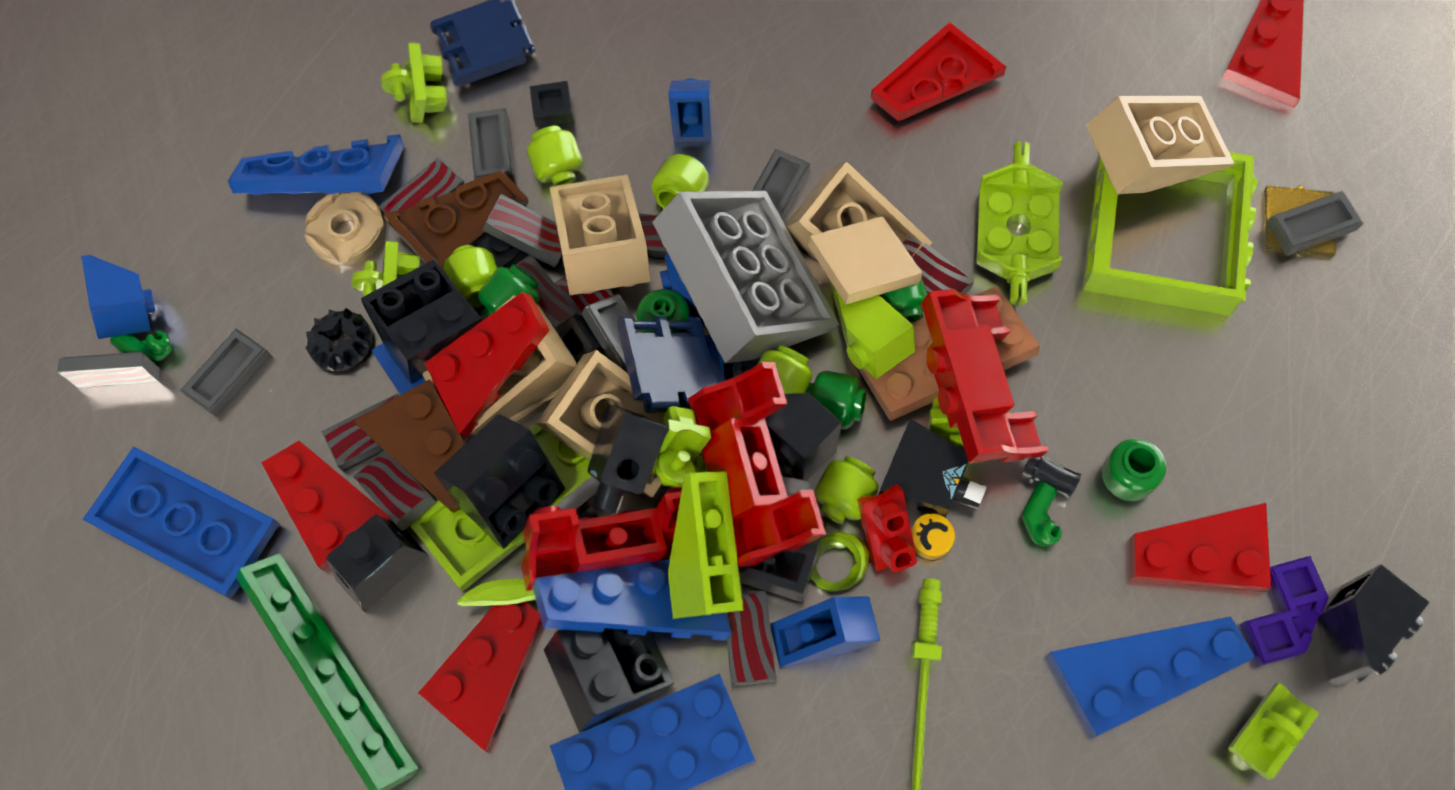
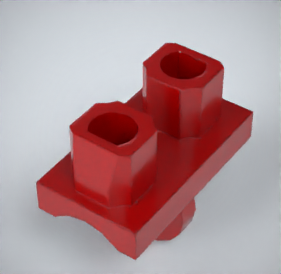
[857,484,917,572]

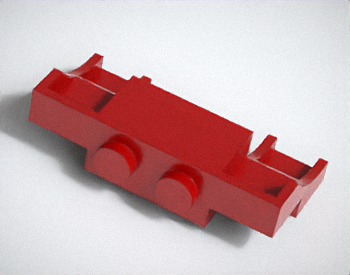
[921,289,1048,463]
[688,362,826,567]
[521,487,682,591]

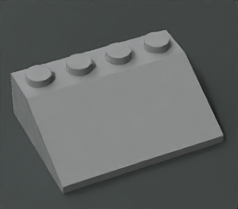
[652,191,840,364]

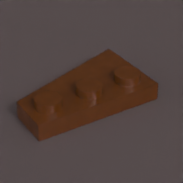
[383,170,528,269]
[353,379,466,513]

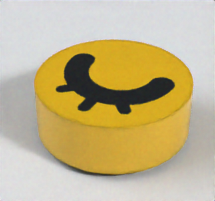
[911,514,955,560]

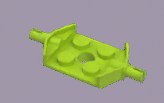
[977,141,1063,305]

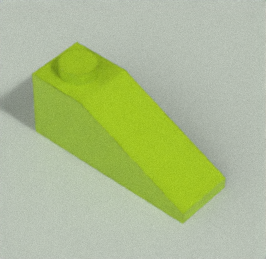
[830,281,915,379]
[668,472,743,619]

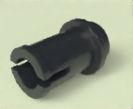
[1022,453,1082,499]

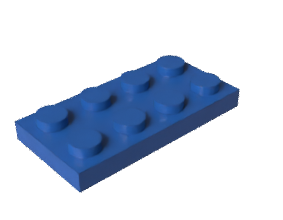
[82,446,280,599]
[550,674,755,790]

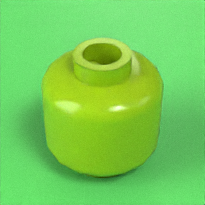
[526,126,584,186]
[651,154,709,209]
[443,245,497,308]
[757,345,813,394]
[814,456,879,524]

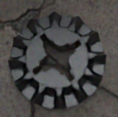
[305,308,372,371]

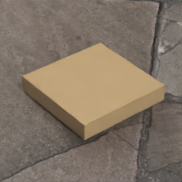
[808,216,922,304]

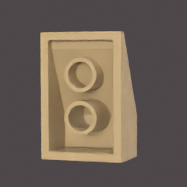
[1086,96,1234,194]
[785,162,932,260]
[550,174,651,295]
[422,295,577,442]
[536,350,666,497]

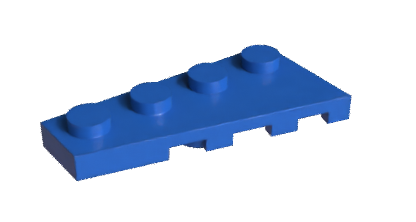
[228,134,404,195]
[532,559,732,641]
[1047,616,1256,738]

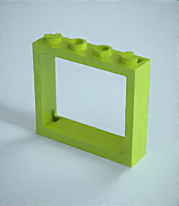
[1083,152,1258,316]

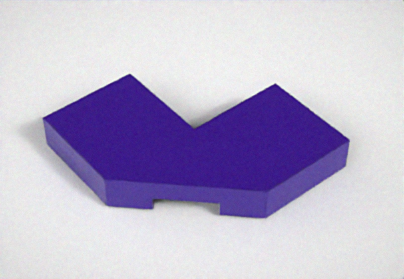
[1240,556,1329,667]

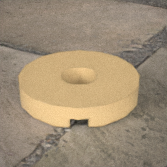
[305,192,386,266]

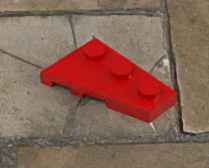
[1222,0,1304,108]
[871,22,1007,121]
[425,292,550,436]
[261,441,392,571]
[1130,503,1271,592]
[418,602,542,753]

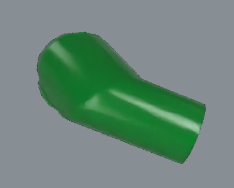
[110,331,172,362]
[1022,482,1062,547]

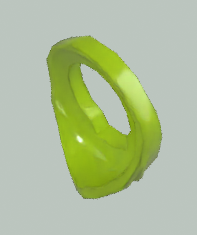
[811,532,869,593]

